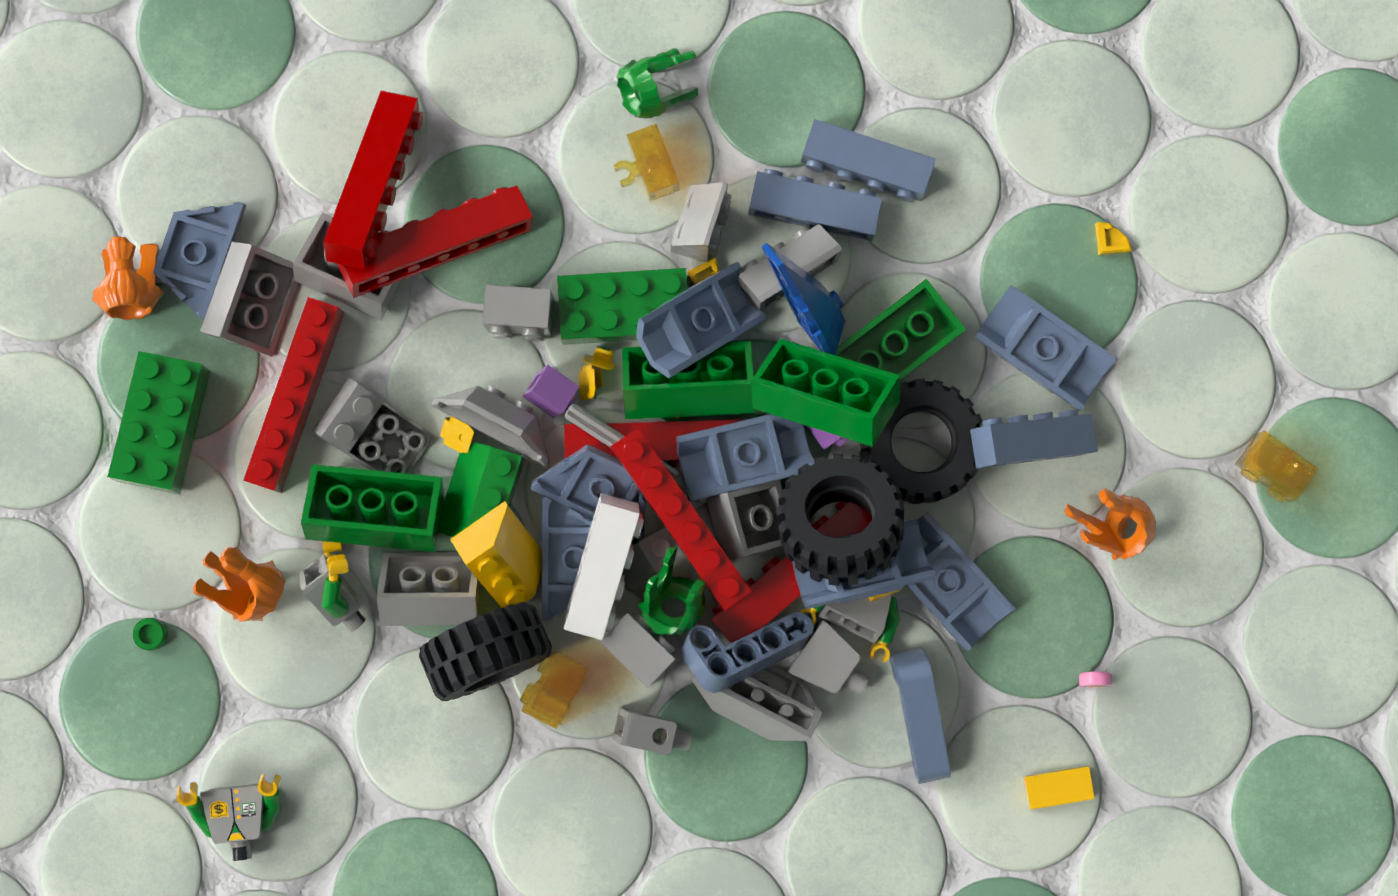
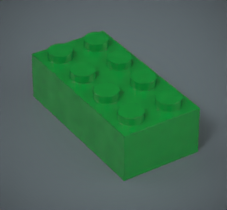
[557,268,687,345]
[836,278,966,381]
[751,338,900,447]
[622,341,755,419]
[107,351,210,495]
[301,464,444,552]

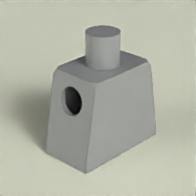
[787,620,869,695]
[612,707,692,755]

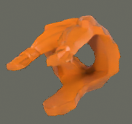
[92,236,164,320]
[1064,488,1156,560]
[193,547,286,622]

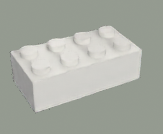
[564,493,644,640]

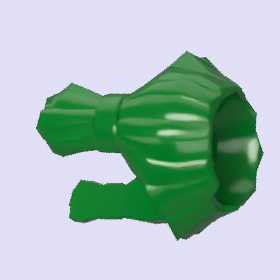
[617,48,699,119]
[638,546,706,636]

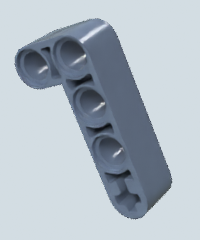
[681,612,813,693]
[890,648,951,784]

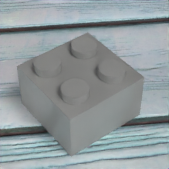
[482,285,555,342]
[706,480,783,560]
[600,613,675,688]

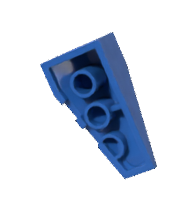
[761,243,845,355]

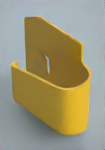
[582,345,616,370]
[579,364,603,401]
[440,416,474,453]

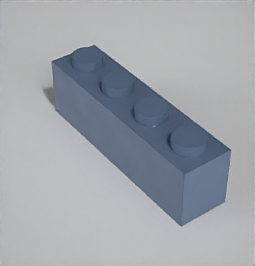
[801,119,936,202]
[748,169,883,241]
[970,409,1098,469]

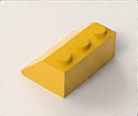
[450,501,542,608]

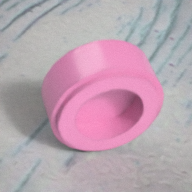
[1079,672,1112,688]

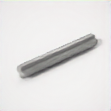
[565,404,679,481]

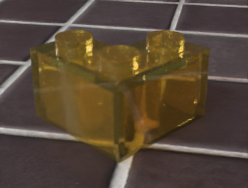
[520,650,590,729]

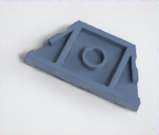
[153,202,246,320]
[531,444,645,541]
[542,496,593,621]

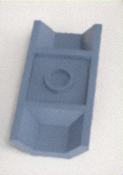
[636,262,766,378]
[974,285,1117,411]
[676,414,815,501]
[906,512,1015,652]
[792,519,936,609]

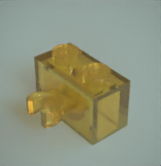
[614,123,679,201]
[1235,431,1318,502]

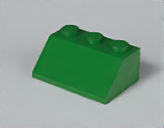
[438,442,525,537]

